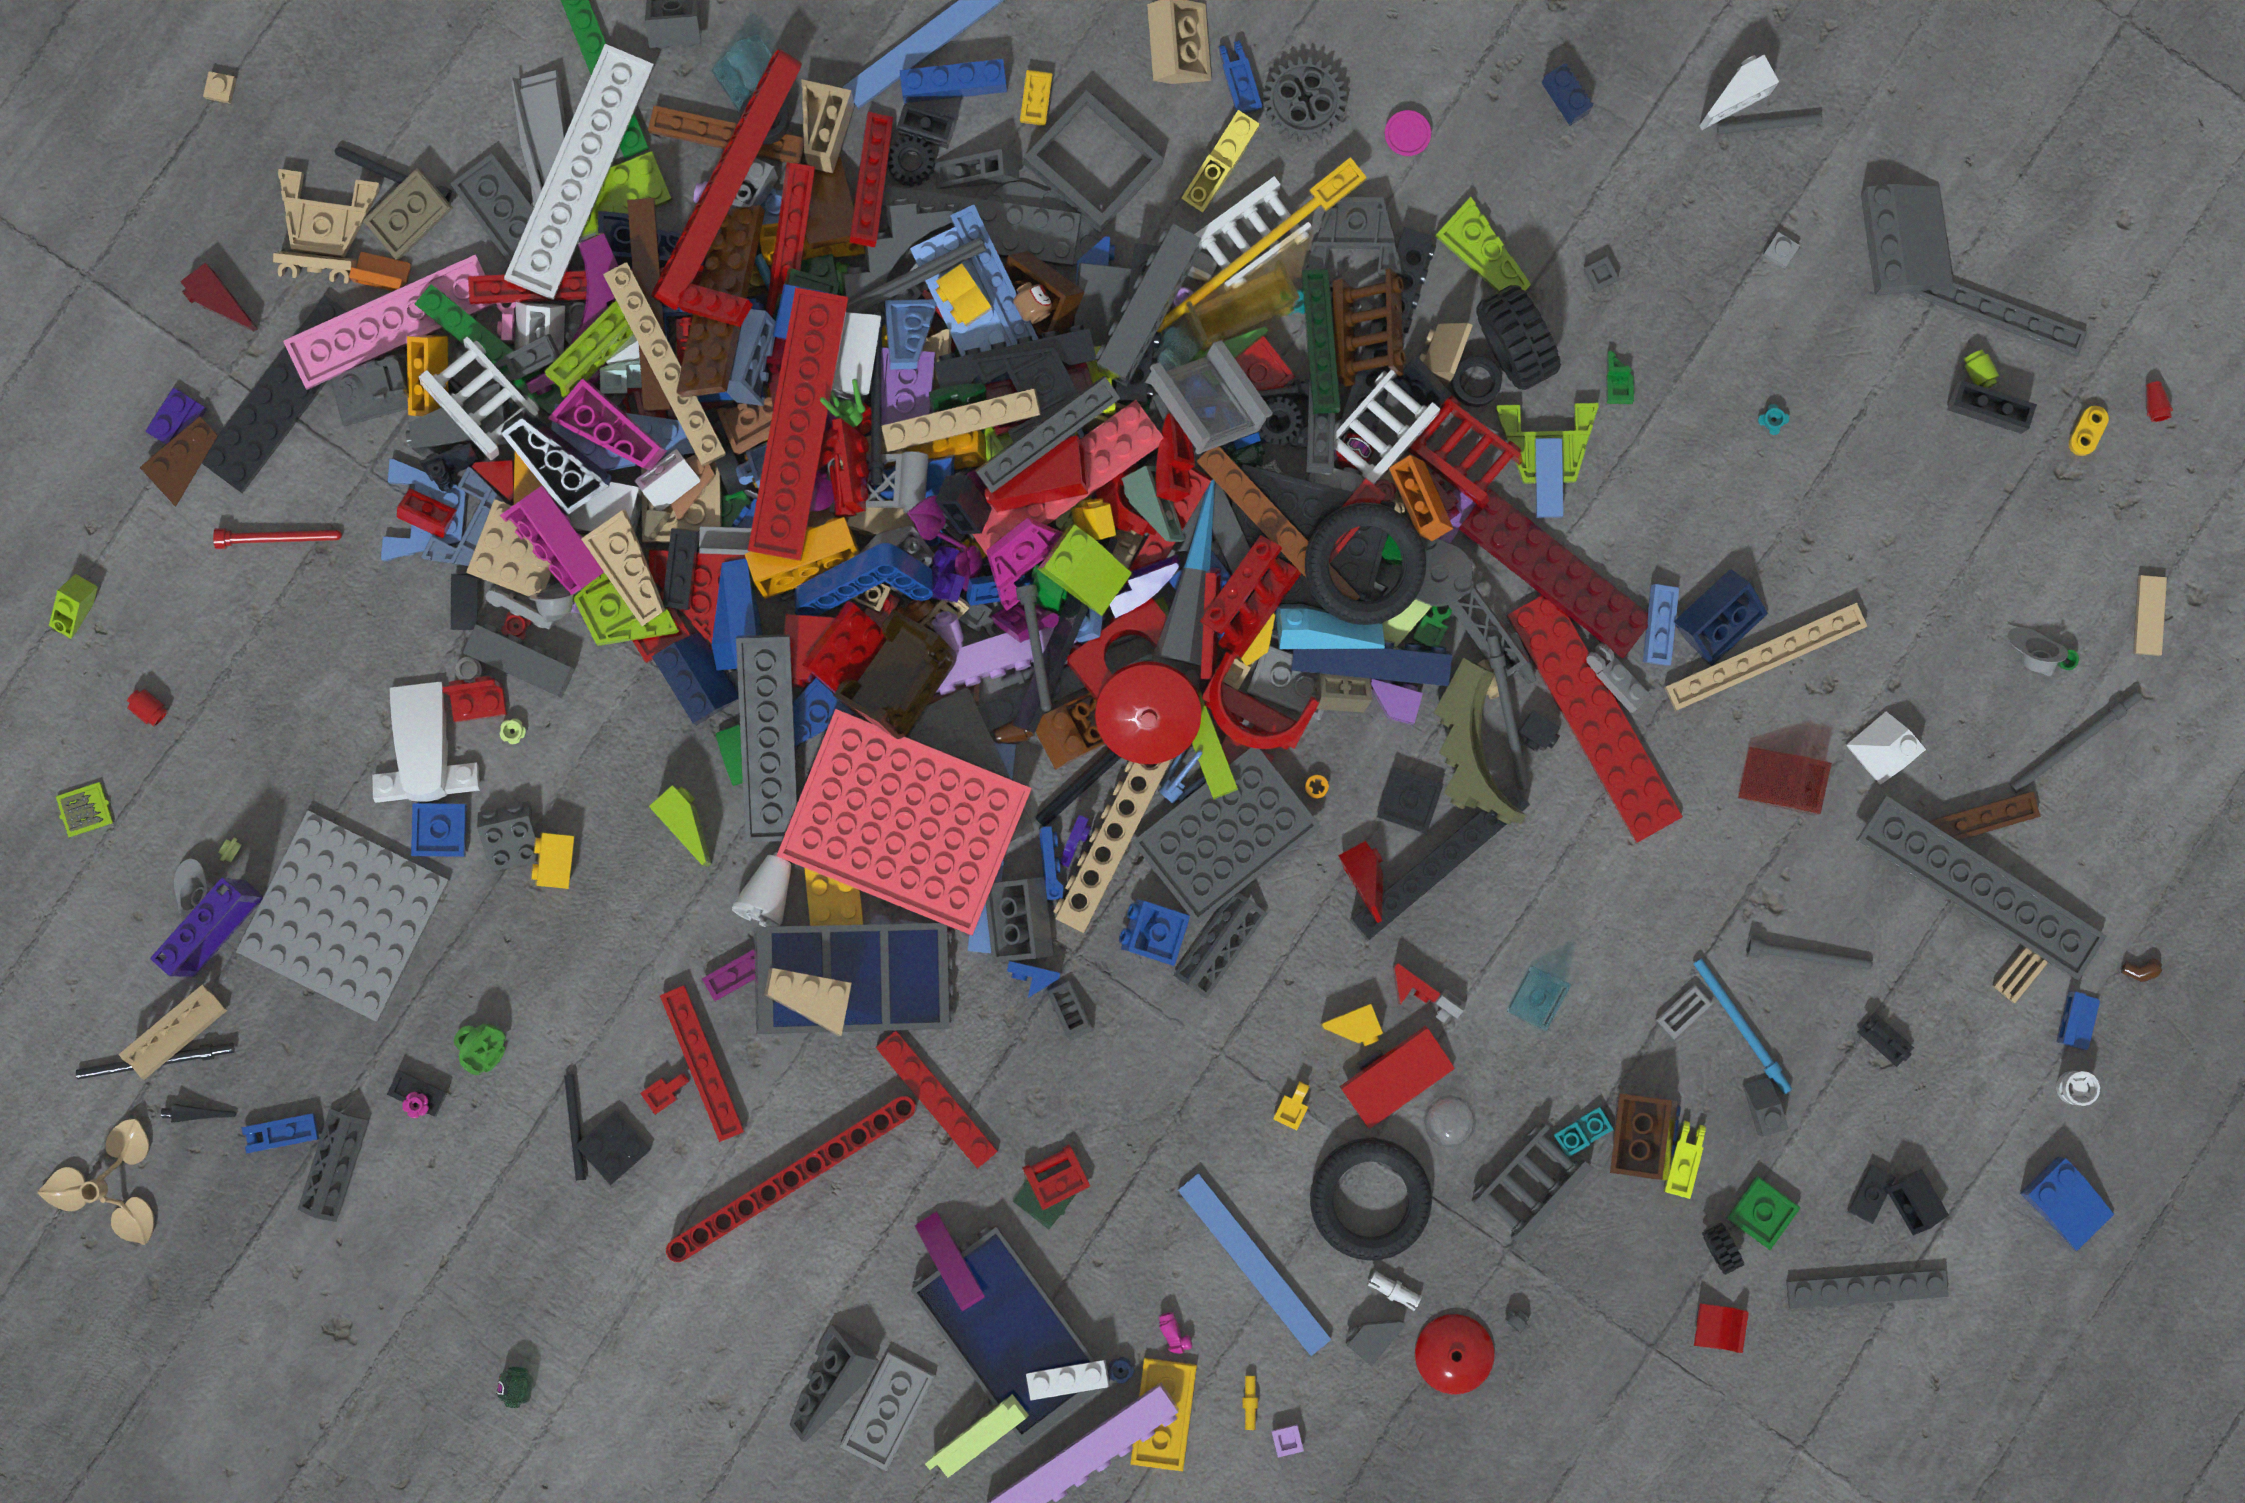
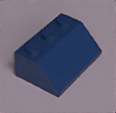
[1674,569,1768,666]
[652,632,739,726]

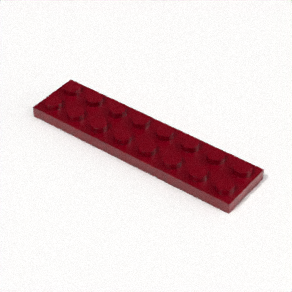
[1458,489,1648,659]

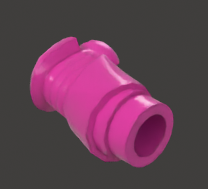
[1158,1312,1192,1354]

